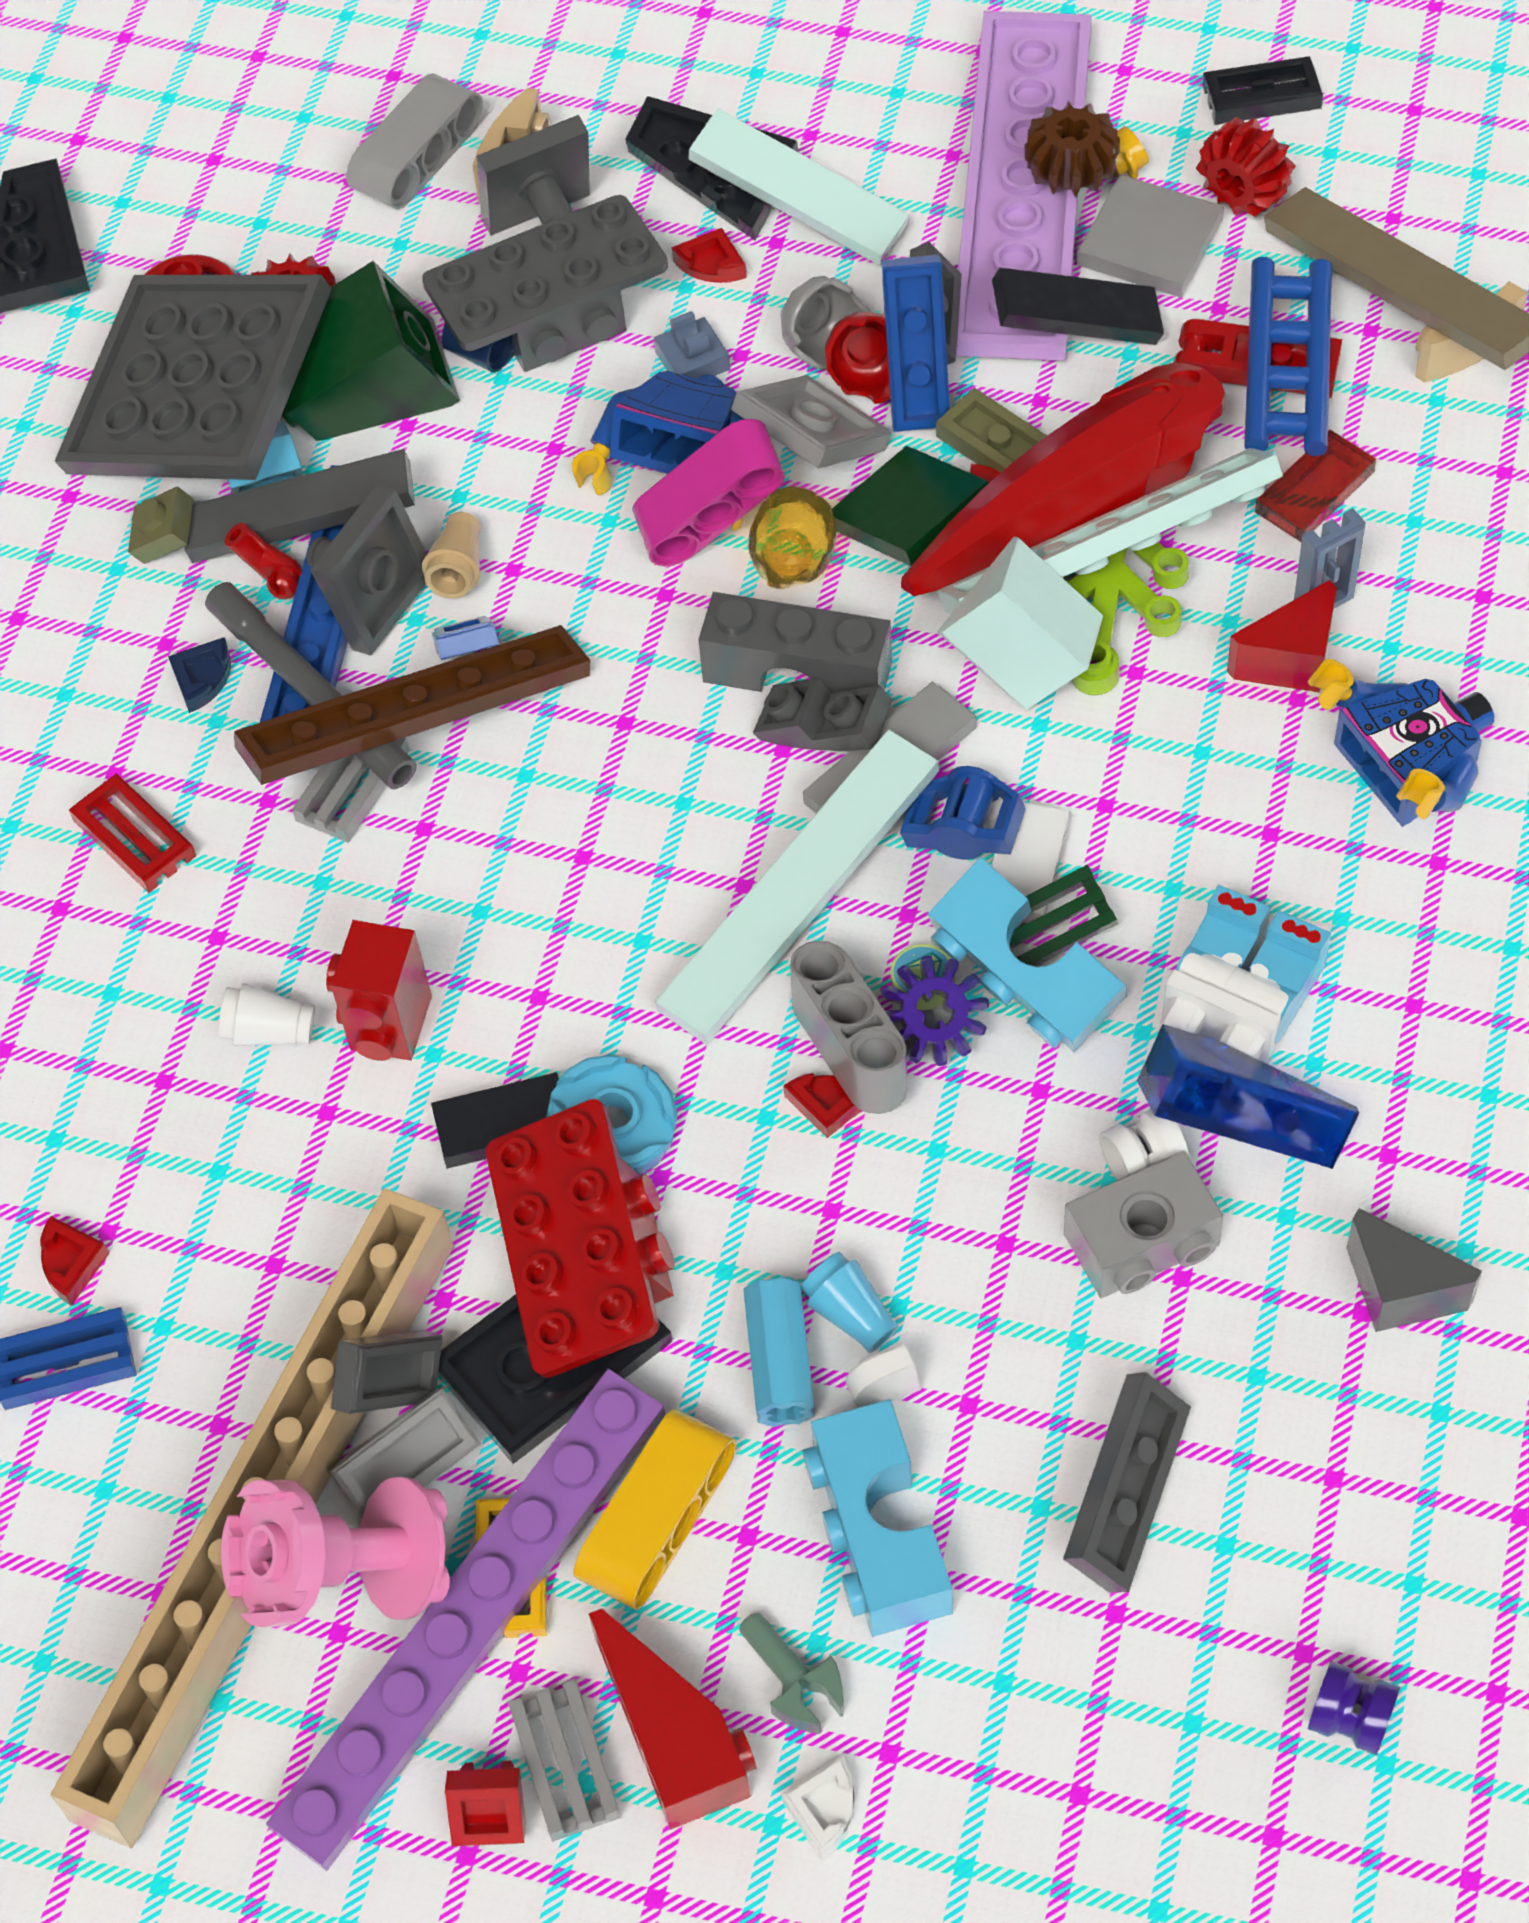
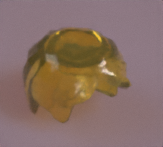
[748,486,836,589]

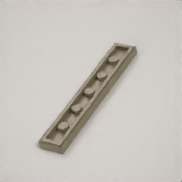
[1264,187,1529,370]

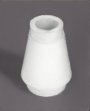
[218,983,315,1046]

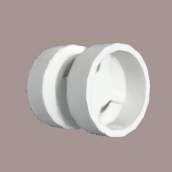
[1099,1105,1190,1181]

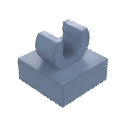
[654,311,730,379]

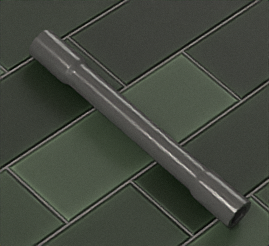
[205,582,417,790]

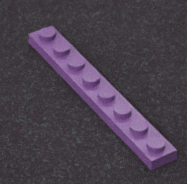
[266,1369,666,1871]

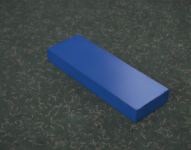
[881,254,950,432]

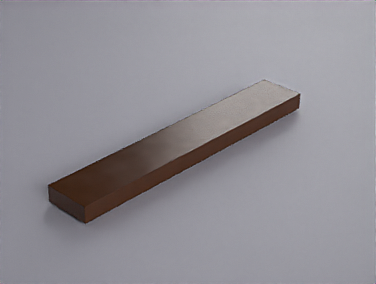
[234,625,590,785]

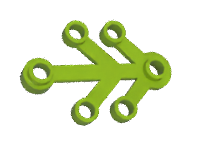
[1062,542,1189,695]

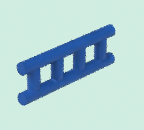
[1244,257,1332,456]

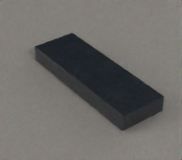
[992,267,1164,345]

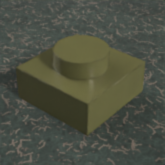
[128,486,193,564]

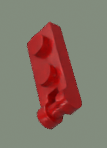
[1173,319,1342,398]

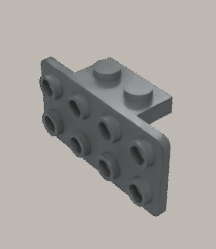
[422,195,668,372]

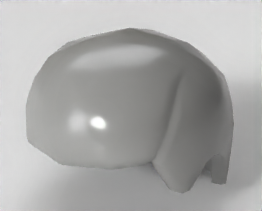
[781,276,870,370]

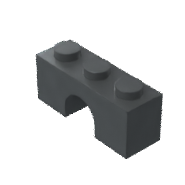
[698,592,892,693]

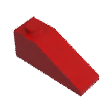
[588,1608,757,1830]

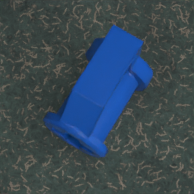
[900,766,1026,860]

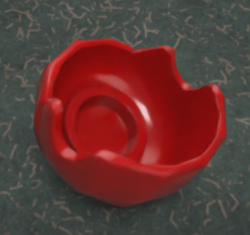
[825,312,890,404]

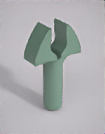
[739,1613,844,1734]

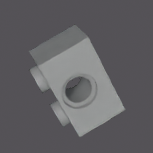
[1063,1151,1223,1299]

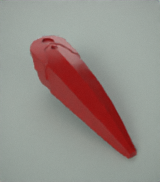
[901,363,1225,596]

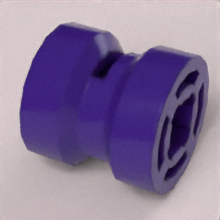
[1307,1661,1401,1756]

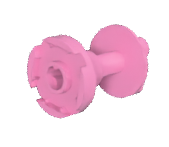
[221,1477,450,1627]

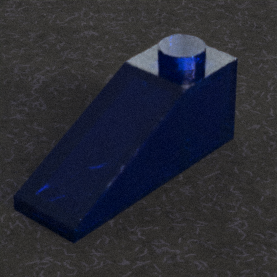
[1137,1024,1360,1169]

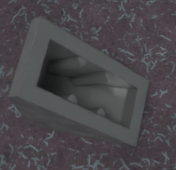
[1346,1208,1482,1332]

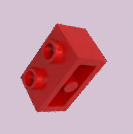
[326,920,432,1061]

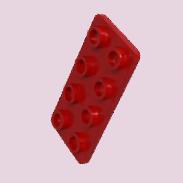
[486,1099,675,1378]

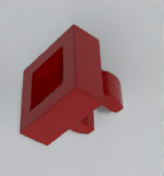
[445,1760,526,1846]

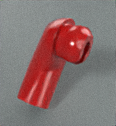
[224,522,302,599]

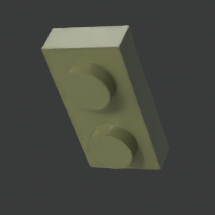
[936,387,1047,472]

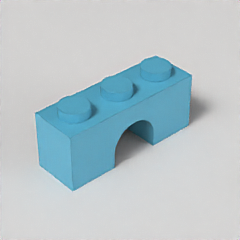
[928,857,1126,1053]
[802,1399,953,1637]

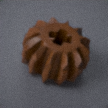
[1024,100,1120,197]

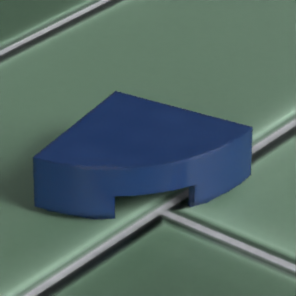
[168,637,231,713]

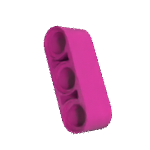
[632,419,785,567]

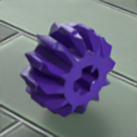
[881,956,989,1066]

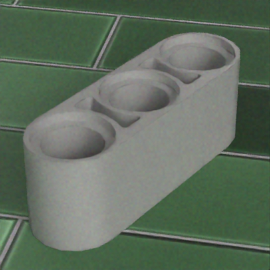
[346,73,483,210]
[790,941,907,1114]

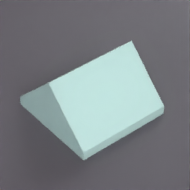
[937,537,1103,710]

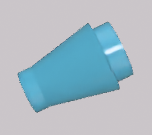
[801,1252,899,1353]

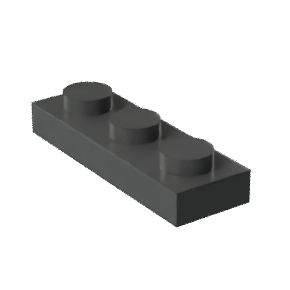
[1063,1372,1191,1593]

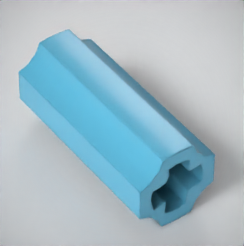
[743,1277,815,1427]

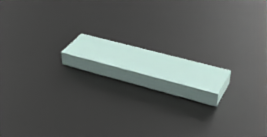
[688,108,909,266]

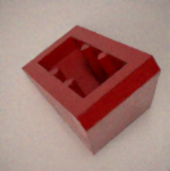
[1227,580,1337,693]

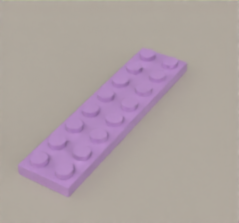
[956,11,1092,361]

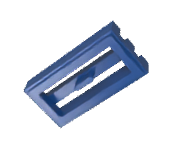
[0,1307,137,1410]

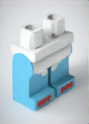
[1158,884,1331,1079]

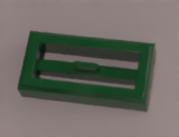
[1010,864,1118,966]

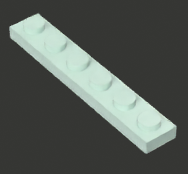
[937,448,1283,614]

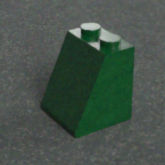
[282,261,460,442]

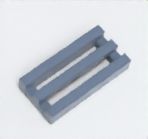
[1294,508,1366,608]

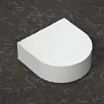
[846,1343,921,1407]

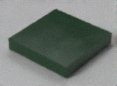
[826,446,989,566]

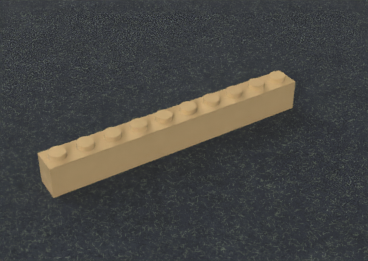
[50,1188,454,1849]

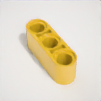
[574,1408,737,1611]

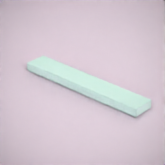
[655,730,939,1045]

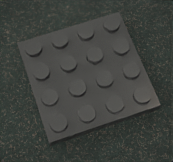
[55,275,332,480]

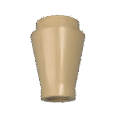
[422,512,481,599]

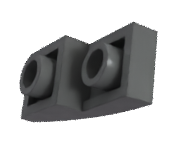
[753,678,892,751]

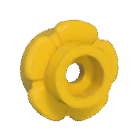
[1113,126,1149,179]

